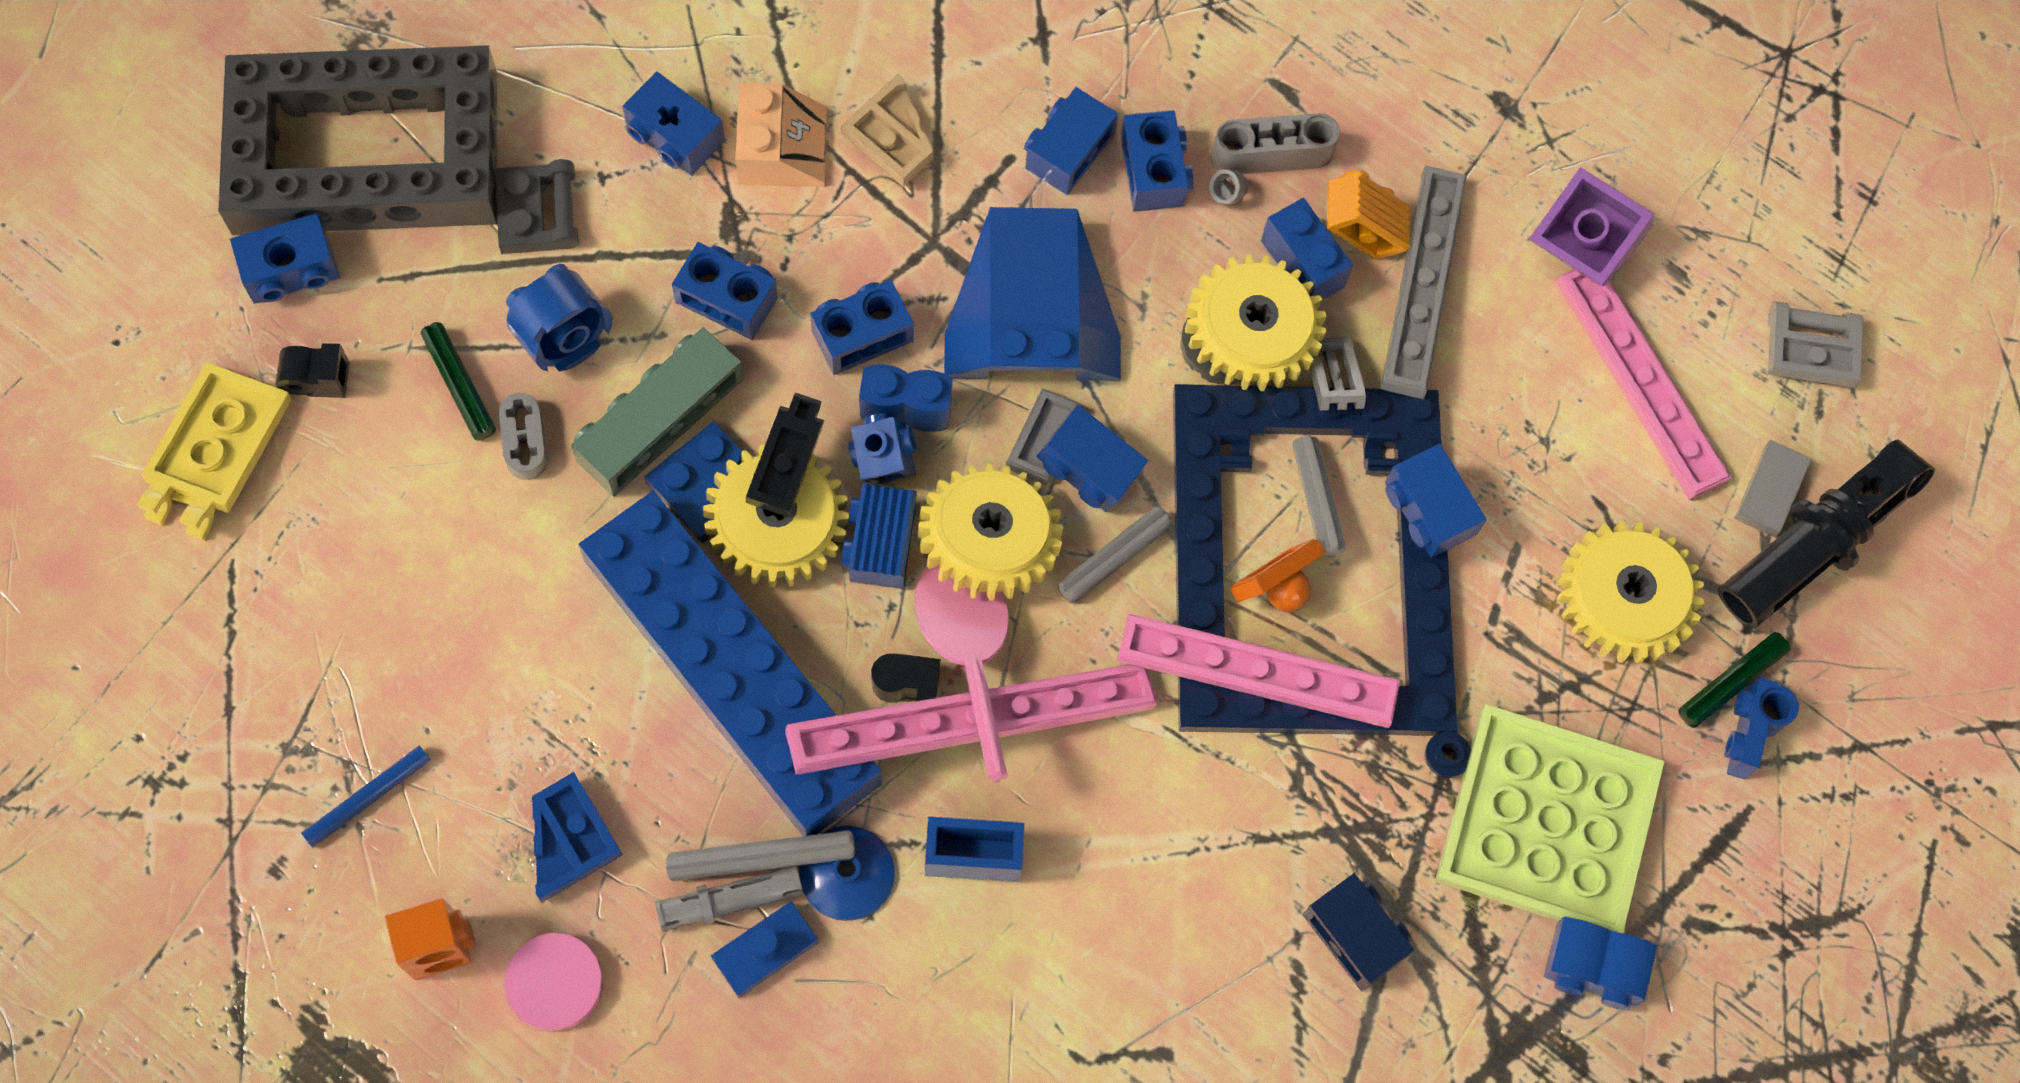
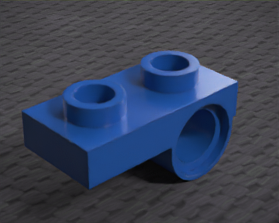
[1724,677,1799,780]

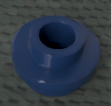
[1424,731,1471,778]

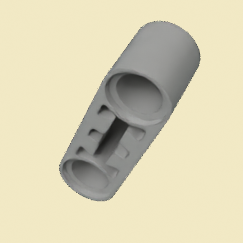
[1211,113,1340,174]

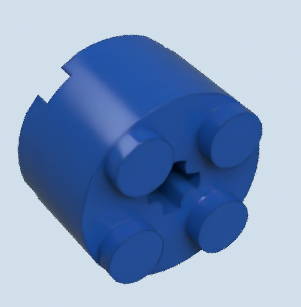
[506,264,613,371]

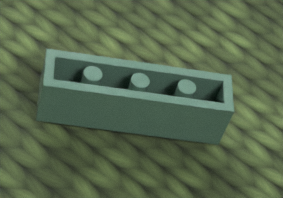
[571,327,744,497]

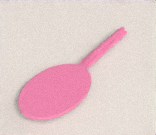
[915,566,1008,782]

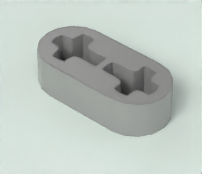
[499,393,547,480]

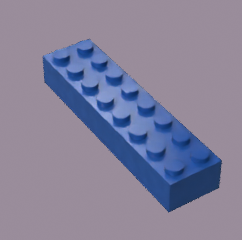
[578,490,882,836]

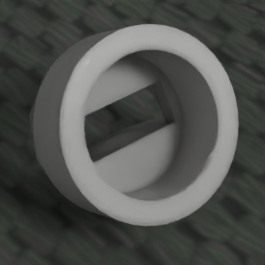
[1209,169,1248,204]

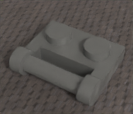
[495,159,579,254]

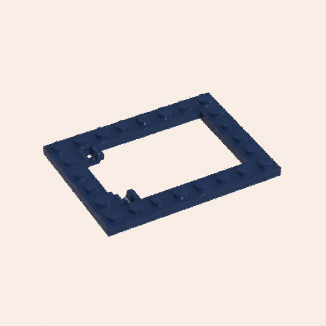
[1173,384,1458,736]

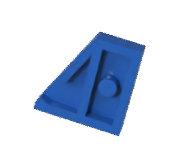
[644,421,742,543]
[532,772,622,903]

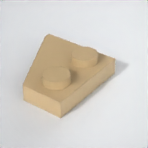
[841,73,933,187]

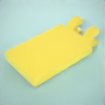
[137,362,292,541]

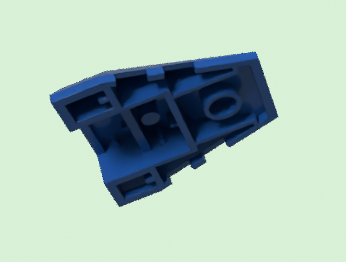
[944,207,1121,381]

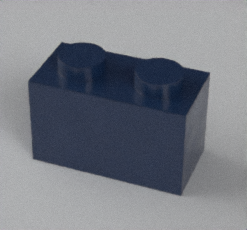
[1303,873,1414,992]

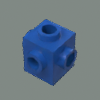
[848,413,917,485]

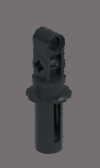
[1718,439,1935,629]

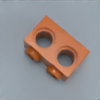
[385,898,476,980]

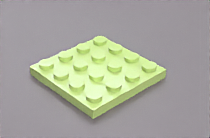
[1435,704,1664,933]

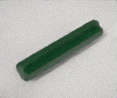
[421,322,496,441]
[1678,632,1791,728]

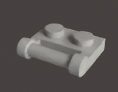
[1768,301,1863,388]

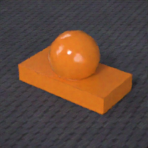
[1230,539,1326,612]

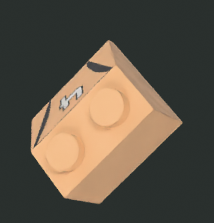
[735,83,827,187]

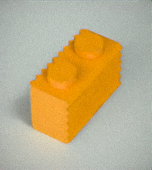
[1327,170,1411,260]

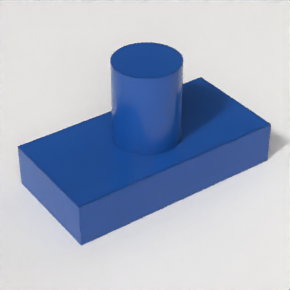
[711,901,819,998]

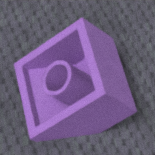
[1529,167,1654,287]

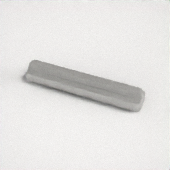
[1292,434,1346,557]
[1058,507,1171,603]

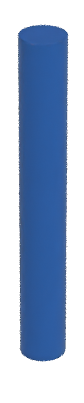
[301,745,431,848]

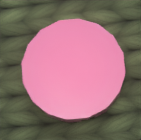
[504,933,603,1032]

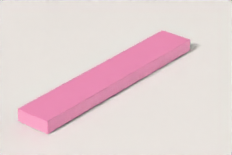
[1556,269,1732,501]
[1117,614,1400,728]

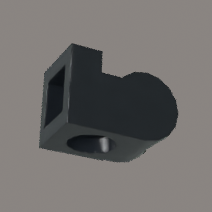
[275,343,350,398]
[871,653,941,703]

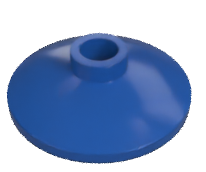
[799,826,895,921]

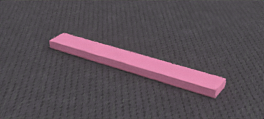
[785,664,1157,775]

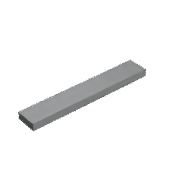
[1380,165,1467,399]

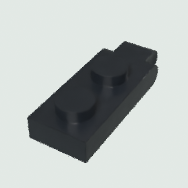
[746,392,824,517]

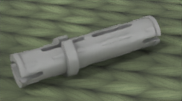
[655,866,803,932]

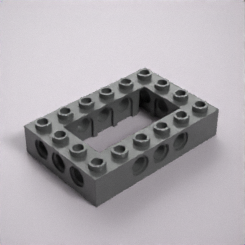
[218,45,497,235]

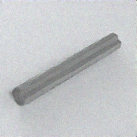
[666,831,855,881]

